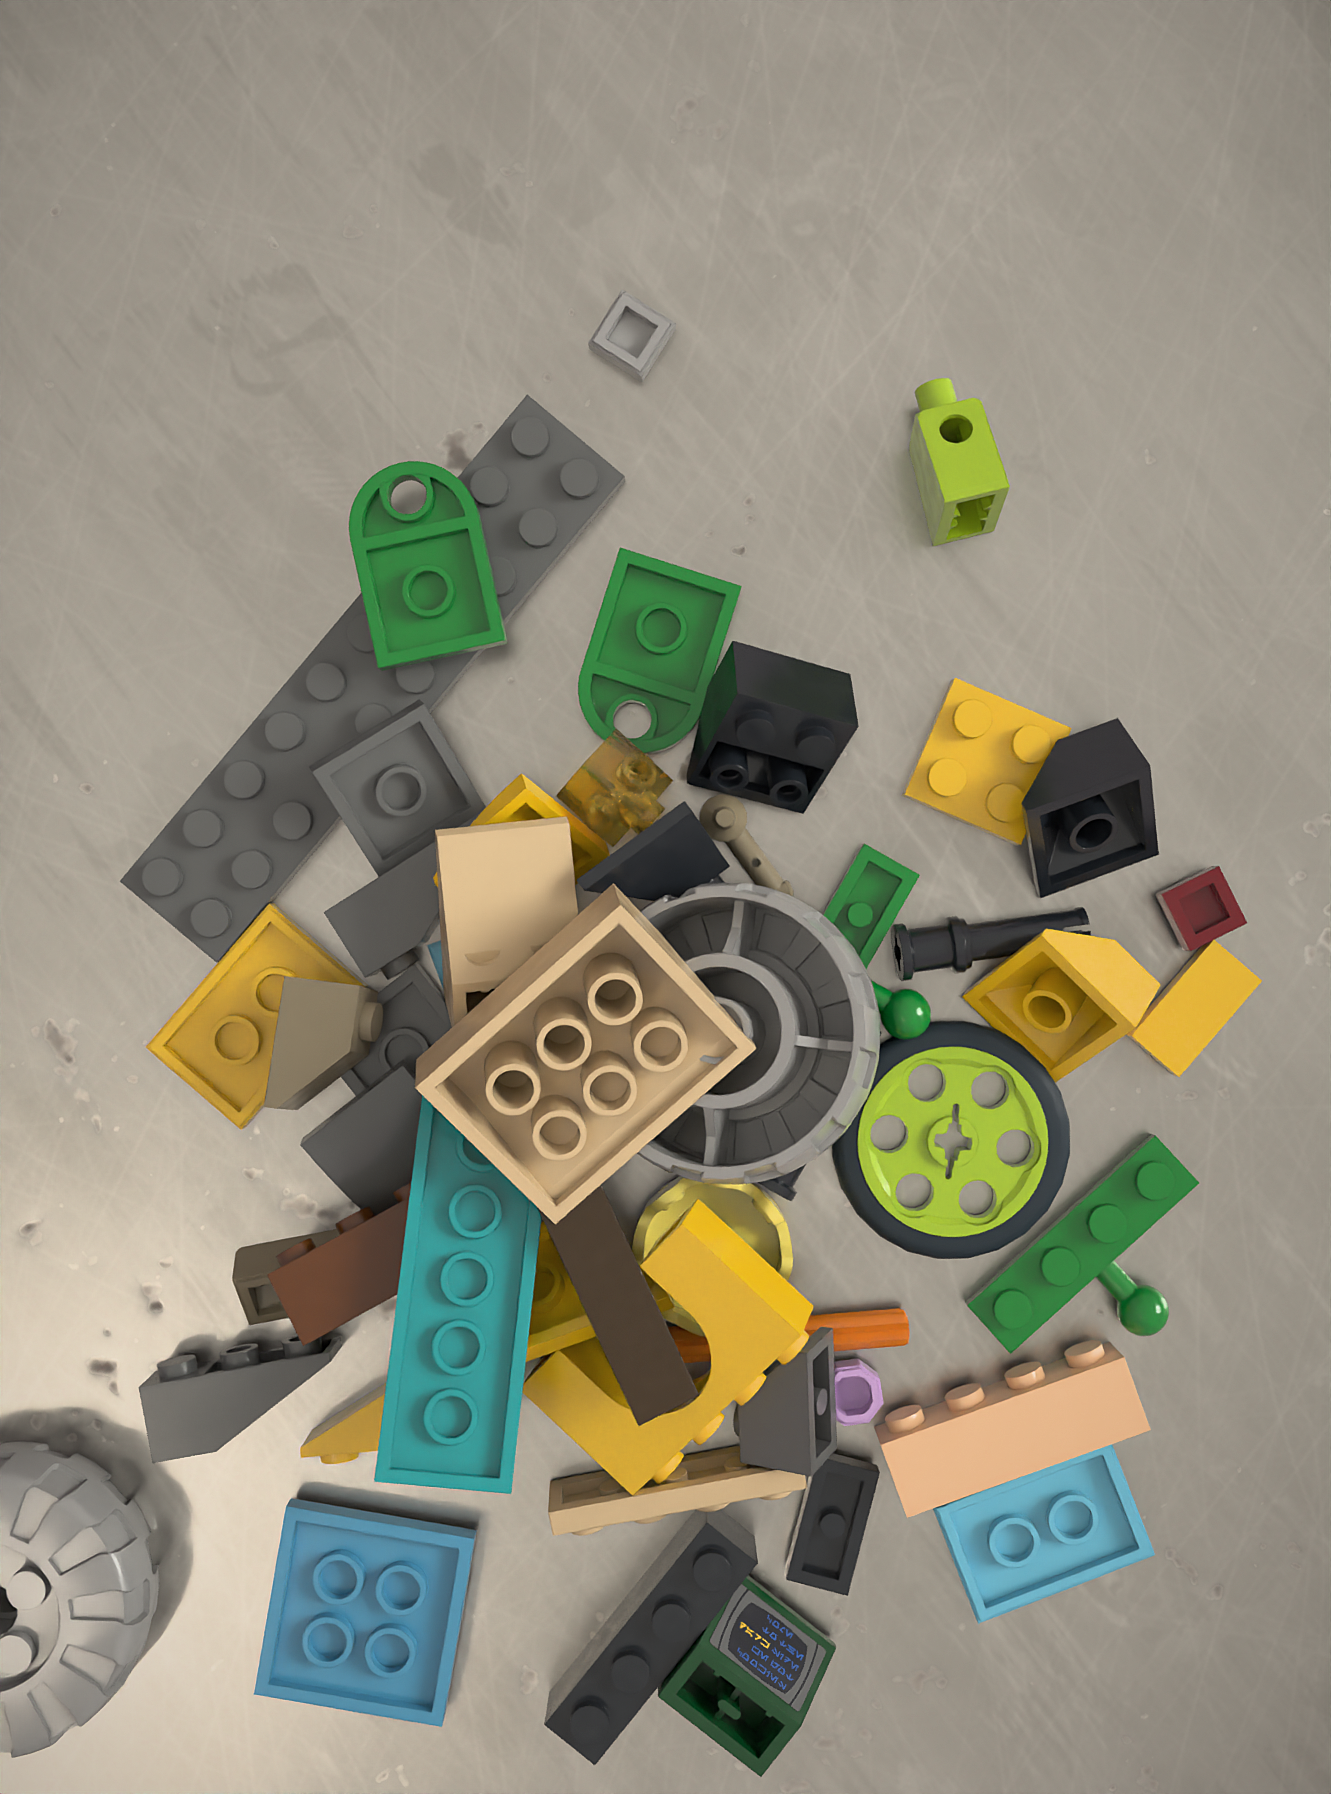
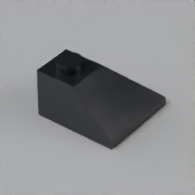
[1021,718,1159,899]
[577,801,730,901]

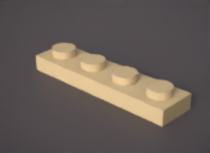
[548,1445,807,1536]

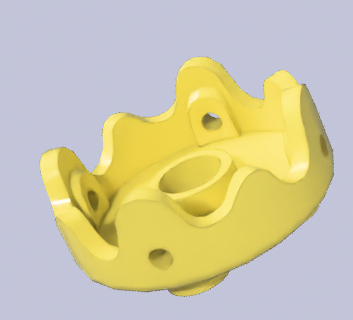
[632,1176,793,1336]

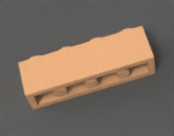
[874,1340,1151,1518]

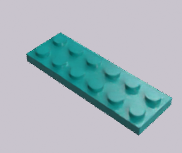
[374,1095,541,1494]

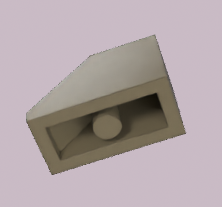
[264,976,383,1110]

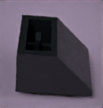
[686,641,859,814]

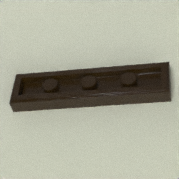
[536,1185,699,1426]

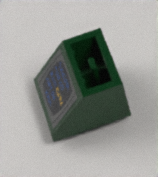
[658,1575,836,1777]

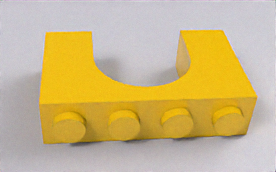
[522,1199,814,1496]

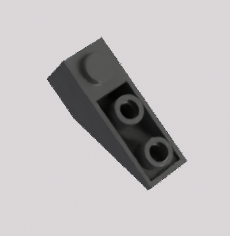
[138,1335,342,1463]

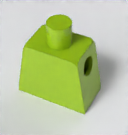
[909,378,1010,546]

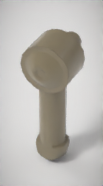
[699,794,794,896]

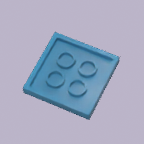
[254,1498,477,1727]

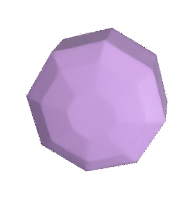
[834,1358,883,1426]

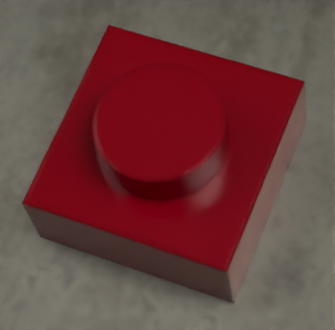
[1155,866,1247,952]

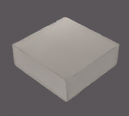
[588,289,676,382]

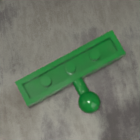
[823,843,931,1040]
[965,1134,1199,1354]

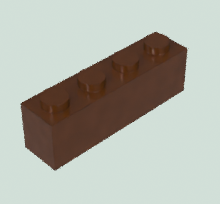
[267,1183,411,1346]

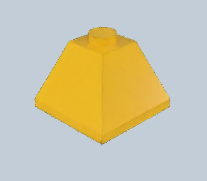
[962,929,1161,1083]

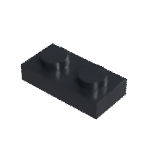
[785,1454,880,1596]

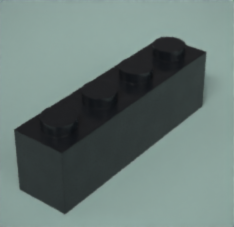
[544,1509,758,1765]

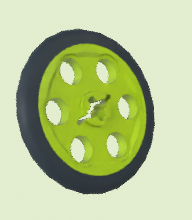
[832,1021,1070,1259]

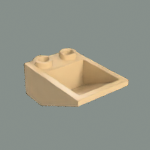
[435,816,578,1027]

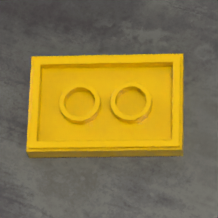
[145,903,368,1130]

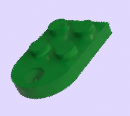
[349,461,508,671]
[578,547,742,754]

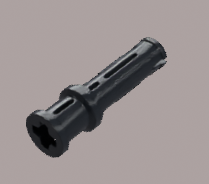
[892,907,1091,981]

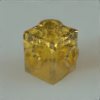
[556,729,673,847]

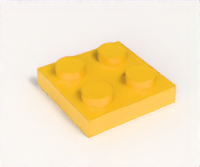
[901,678,1072,845]

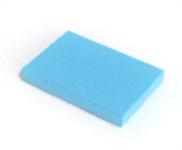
[933,1444,1155,1624]

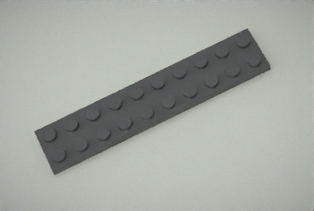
[120,394,625,963]

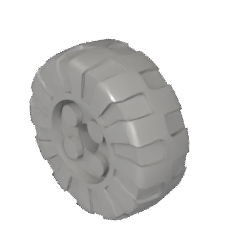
[637,882,881,1185]
[0,1441,160,1758]

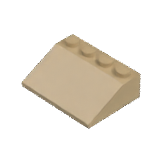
[415,883,757,1224]

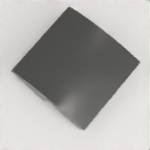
[300,1060,422,1216]

